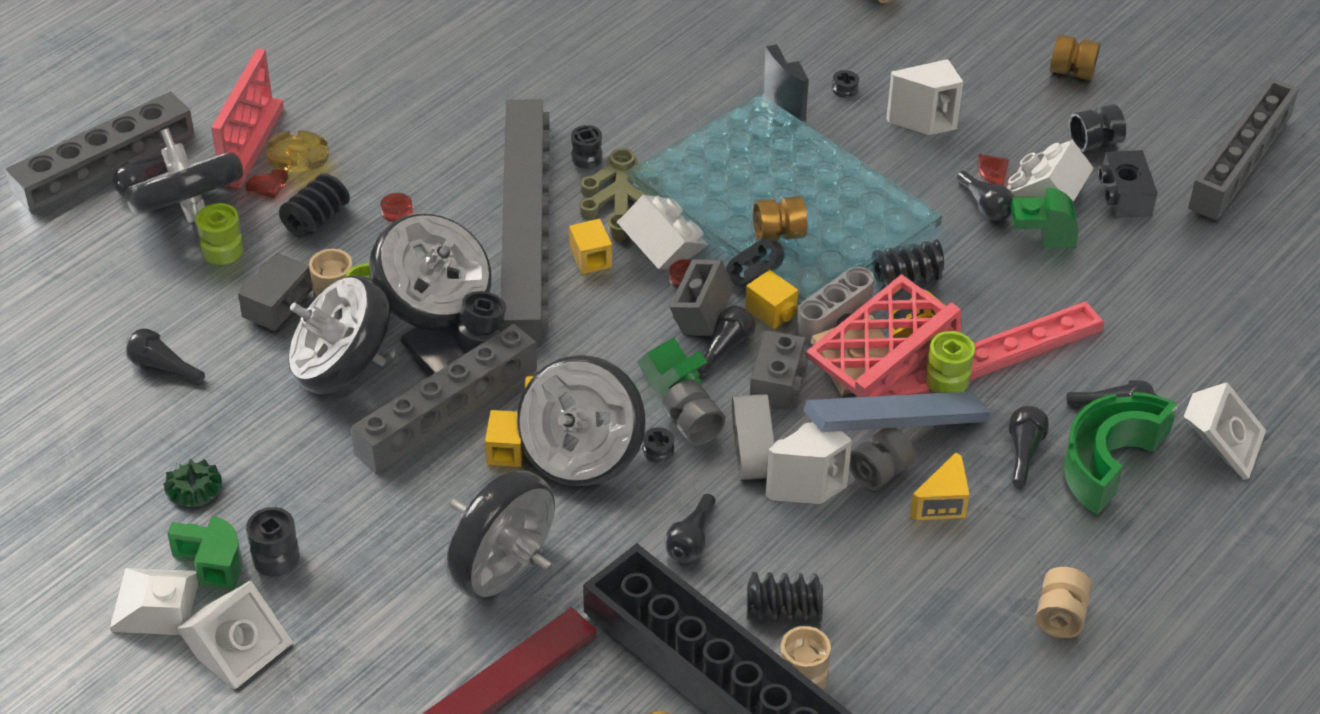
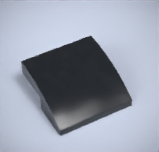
[763,44,809,128]
[400,327,466,375]

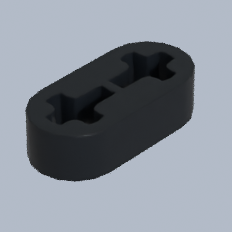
[727,240,785,286]

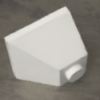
[1184,382,1266,480]
[110,568,198,635]
[176,581,293,689]

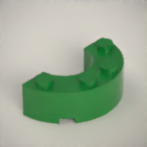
[1064,392,1178,515]

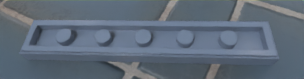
[803,391,991,432]

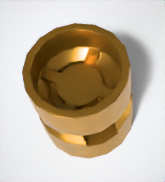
[1050,34,1100,81]
[753,196,808,241]

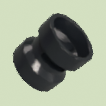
[571,125,603,169]

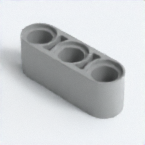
[796,267,874,344]
[732,394,774,480]

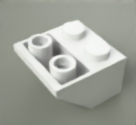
[886,59,963,135]
[1007,140,1094,202]
[617,195,708,270]
[766,422,852,504]

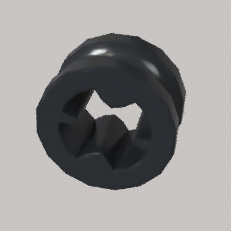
[831,70,859,98]
[643,427,674,462]

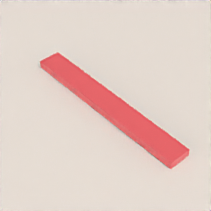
[883,301,1105,396]

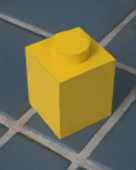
[569,219,612,275]
[745,270,798,330]
[485,410,524,467]

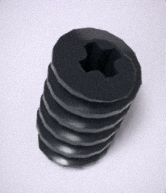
[279,173,350,238]
[871,239,944,287]
[746,572,823,621]

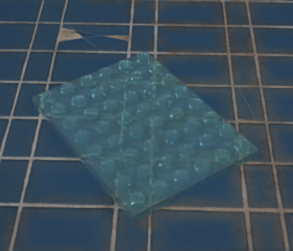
[627,93,942,305]

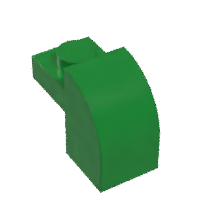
[1011,188,1078,248]
[637,337,707,397]
[167,516,243,590]

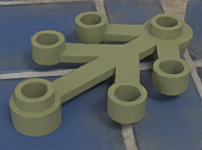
[580,148,663,242]

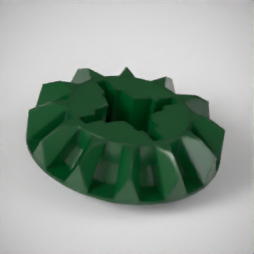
[163,458,222,507]

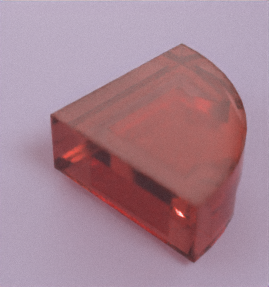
[977,154,1009,186]
[245,169,289,199]

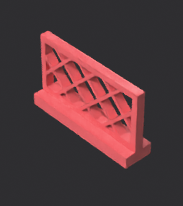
[211,49,284,188]
[806,274,961,397]

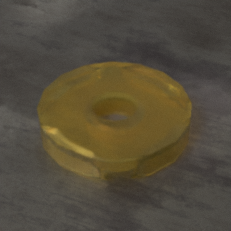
[266,130,329,172]

